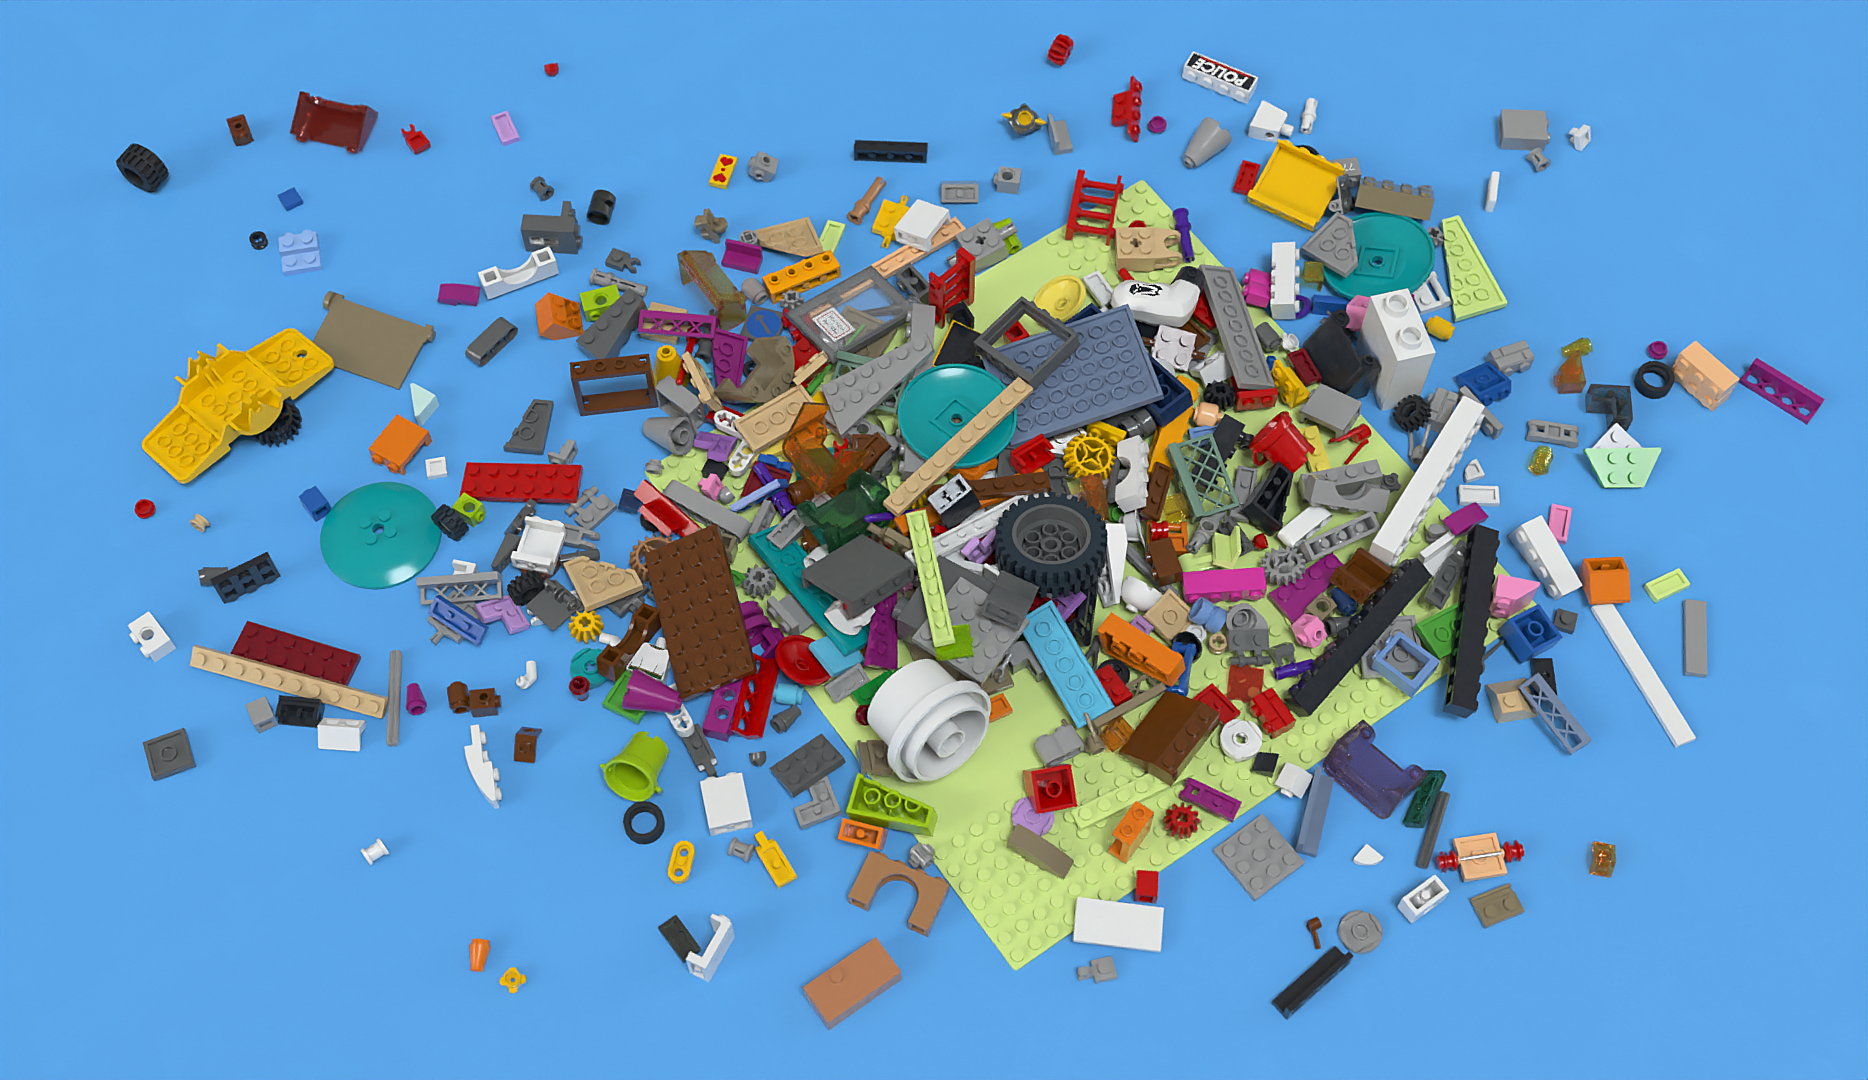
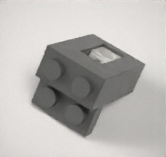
[520,201,583,254]

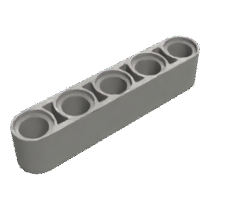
[662,480,752,543]

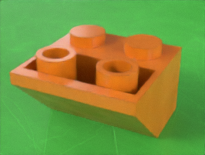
[535,292,584,340]
[1578,557,1630,605]

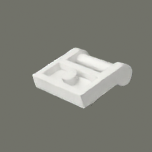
[1412,271,1452,315]

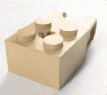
[1114,227,1183,271]

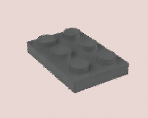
[770,733,846,798]

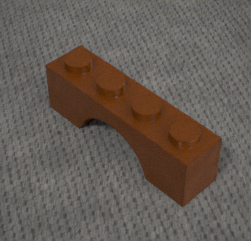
[596,602,662,682]

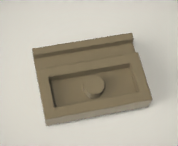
[856,740,893,775]
[1470,883,1525,929]

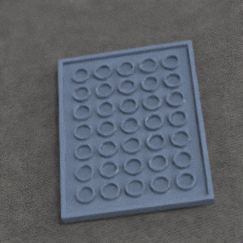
[981,304,1164,447]

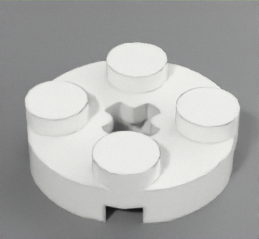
[1219,719,1262,762]

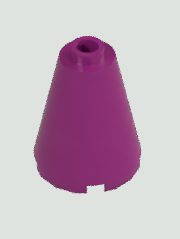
[622,668,683,713]

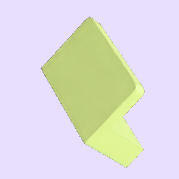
[1212,525,1241,569]

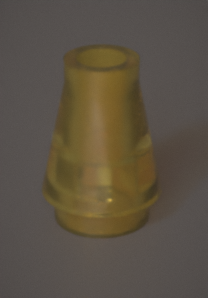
[1561,337,1592,358]

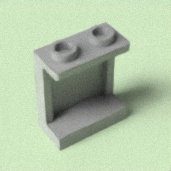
[1299,383,1362,439]

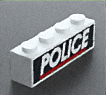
[1182,51,1258,104]

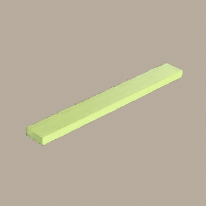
[906,509,955,647]

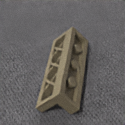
[1092,674,1166,731]

